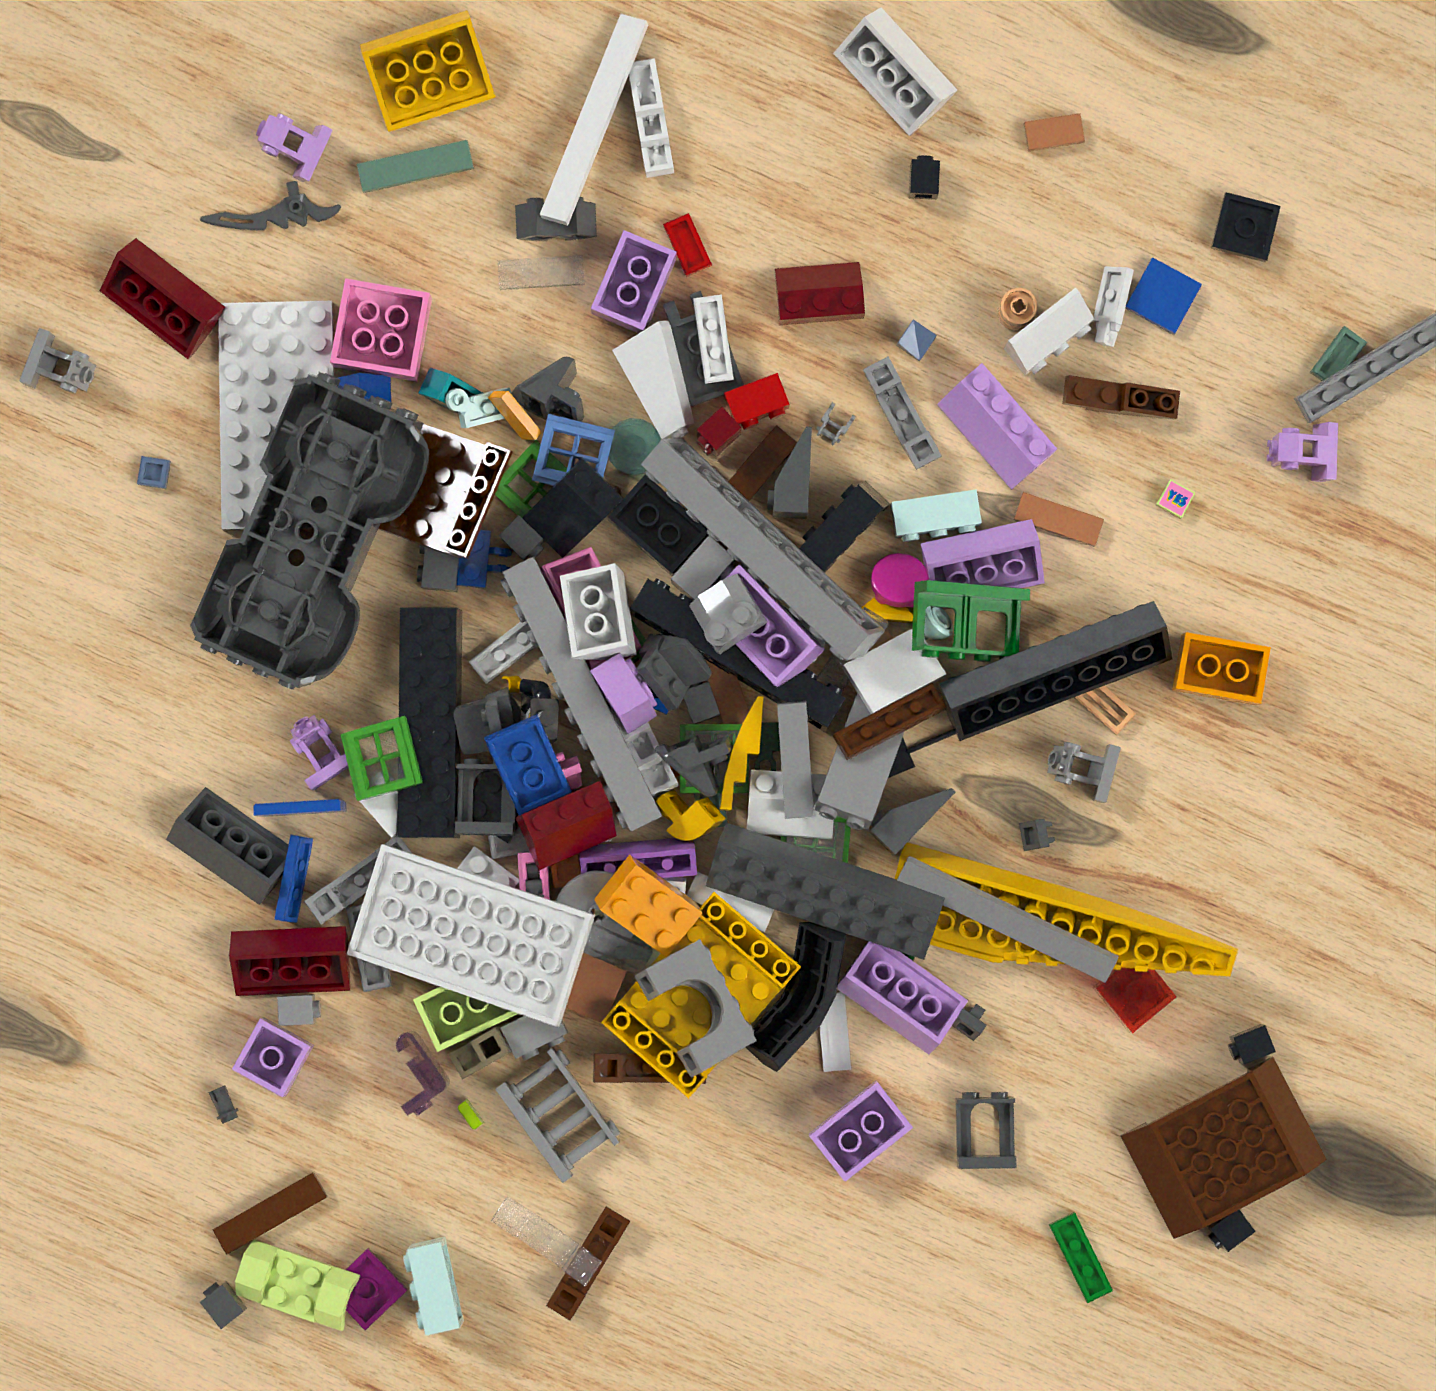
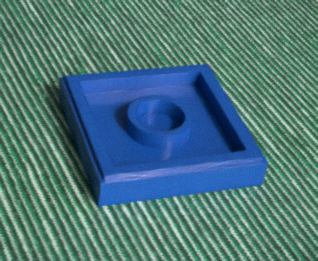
[1125,257,1202,335]

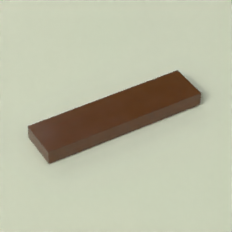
[833,683,947,761]
[213,1172,328,1255]

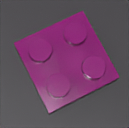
[345,1248,408,1330]

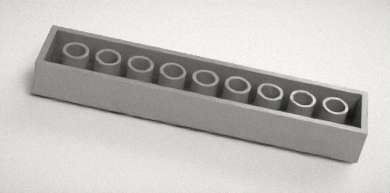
[641,438,885,660]
[500,557,662,832]

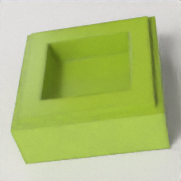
[457,1099,484,1130]

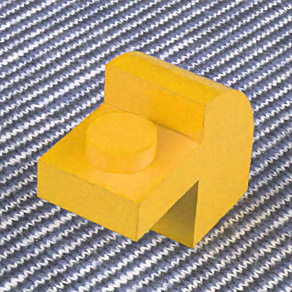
[655,790,726,841]

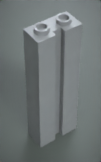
[814,693,905,830]

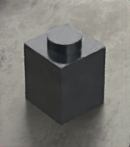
[909,155,940,200]
[1228,1024,1276,1064]
[1207,1209,1256,1252]

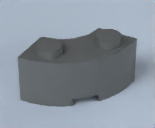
[515,197,597,241]

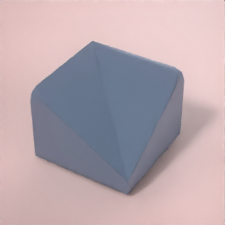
[896,319,937,362]

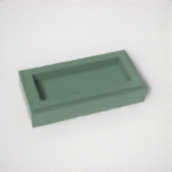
[1310,326,1367,381]

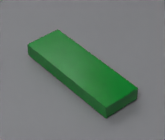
[1048,1212,1113,1304]

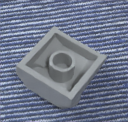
[689,574,768,654]

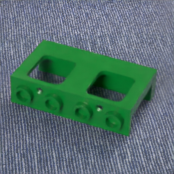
[911,580,1030,662]

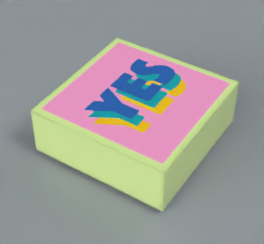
[1156,479,1195,519]

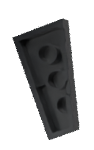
[799,481,890,573]

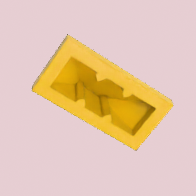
[861,597,913,624]

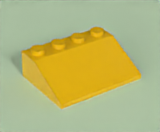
[360,10,496,132]

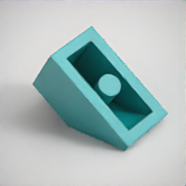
[418,368,483,413]

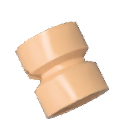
[998,288,1037,330]

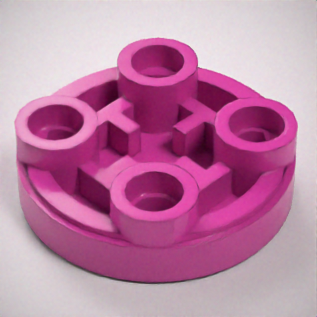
[871,553,929,607]

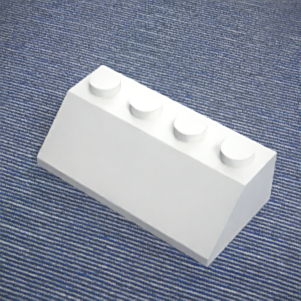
[833,7,957,136]

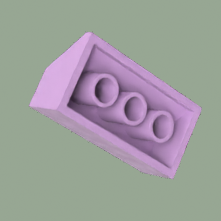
[937,363,1057,490]
[921,519,1045,588]
[726,564,825,687]
[837,941,968,1055]

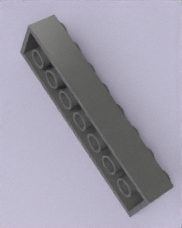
[706,823,945,960]

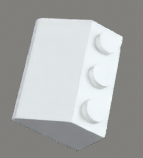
[1004,288,1094,375]
[560,563,637,660]
[747,769,834,840]

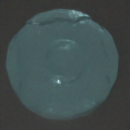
[608,418,661,475]

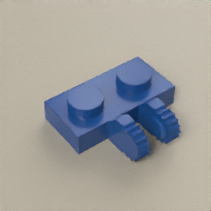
[457,530,512,588]

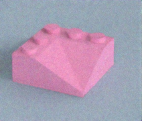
[330,278,432,382]

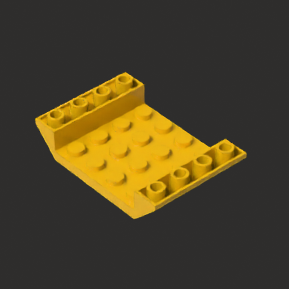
[601,892,801,1099]

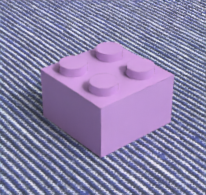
[590,653,657,734]
[232,1017,314,1097]

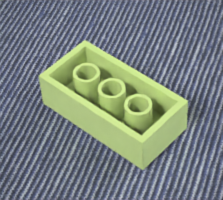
[413,987,519,1052]

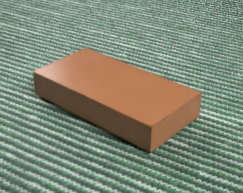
[1024,113,1085,151]

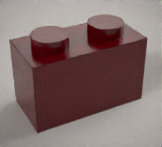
[696,407,742,457]

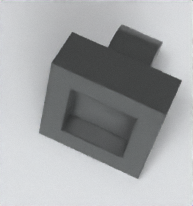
[1019,818,1055,851]
[952,1004,987,1041]

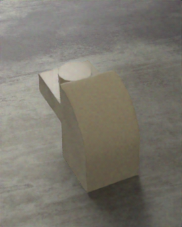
[448,1026,511,1079]

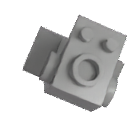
[19,328,96,394]
[1047,742,1121,803]

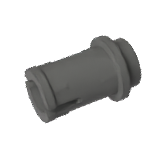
[208,1085,239,1124]

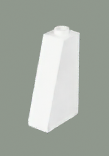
[612,320,695,439]

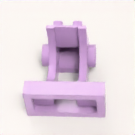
[256,113,333,182]
[1267,422,1338,482]
[290,715,349,791]

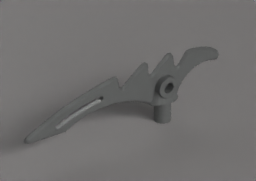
[200,181,341,230]

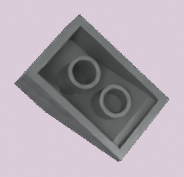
[767,427,812,519]
[868,788,955,855]

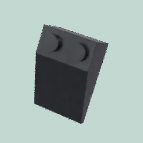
[522,457,623,558]

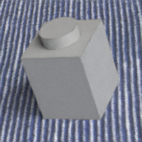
[277,994,321,1026]

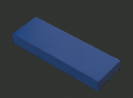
[274,835,313,923]

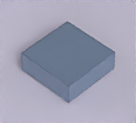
[137,456,171,489]

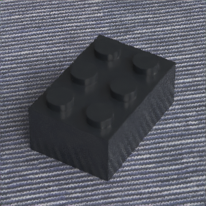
[607,474,709,576]

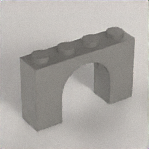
[635,939,757,1077]

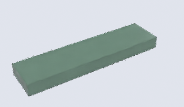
[357,140,474,193]

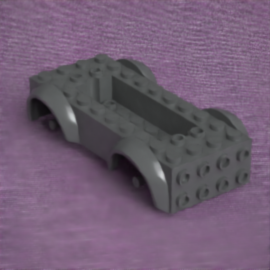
[190,372,429,690]

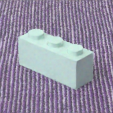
[890,489,982,542]

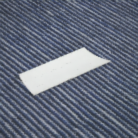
[820,991,851,1072]

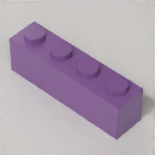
[580,838,697,878]

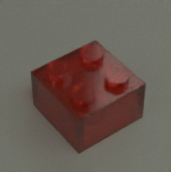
[1092,968,1177,1033]

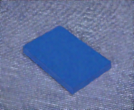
[484,714,572,816]
[253,799,347,817]

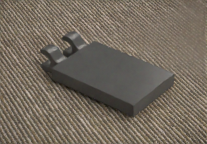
[663,291,744,407]

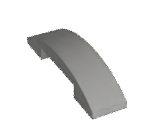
[863,356,942,470]
[304,835,412,924]

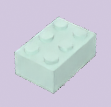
[403,1237,464,1336]

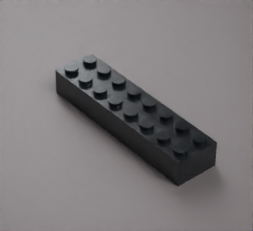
[630,578,846,732]
[939,601,1172,741]
[397,607,462,838]

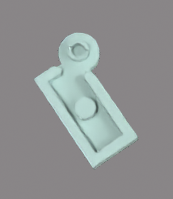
[446,388,511,428]

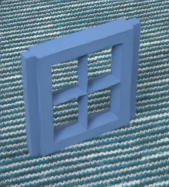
[532,413,615,486]

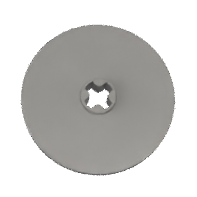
[556,871,634,954]

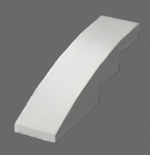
[629,58,674,178]
[600,691,679,798]

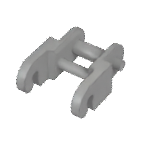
[816,402,856,445]

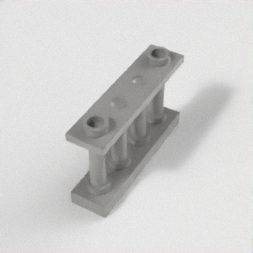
[496,1047,621,1183]

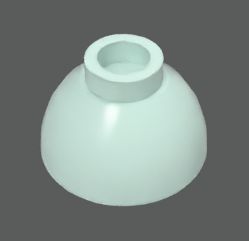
[924,606,953,640]

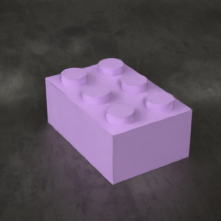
[591,230,677,333]
[808,1080,913,1182]

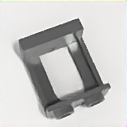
[455,759,516,836]
[955,1092,1017,1169]

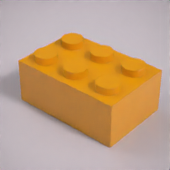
[1172,632,1271,705]
[594,854,703,957]

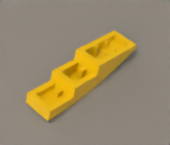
[719,696,763,811]

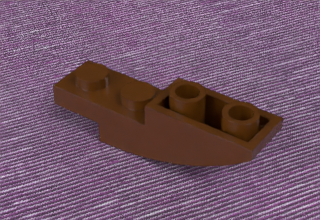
[1062,375,1180,419]

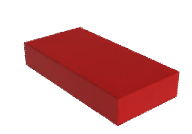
[663,213,712,277]

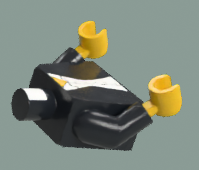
[502,676,559,745]

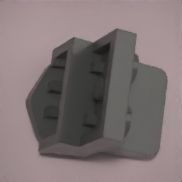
[511,357,584,422]
[636,634,712,711]
[454,687,521,755]
[655,735,733,796]

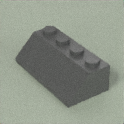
[166,787,288,905]

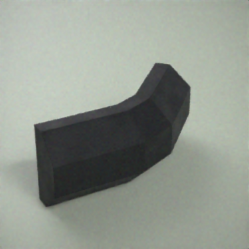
[745,922,846,1072]

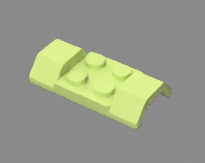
[235,1240,360,1331]

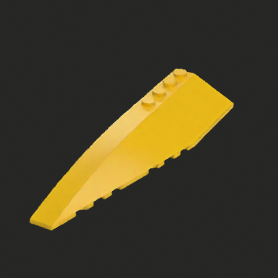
[895,842,1238,977]

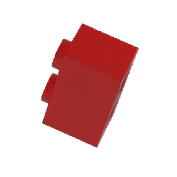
[724,373,790,430]

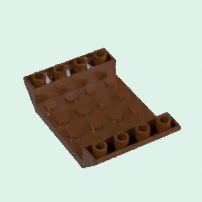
[326,424,513,559]
[1120,1056,1327,1239]

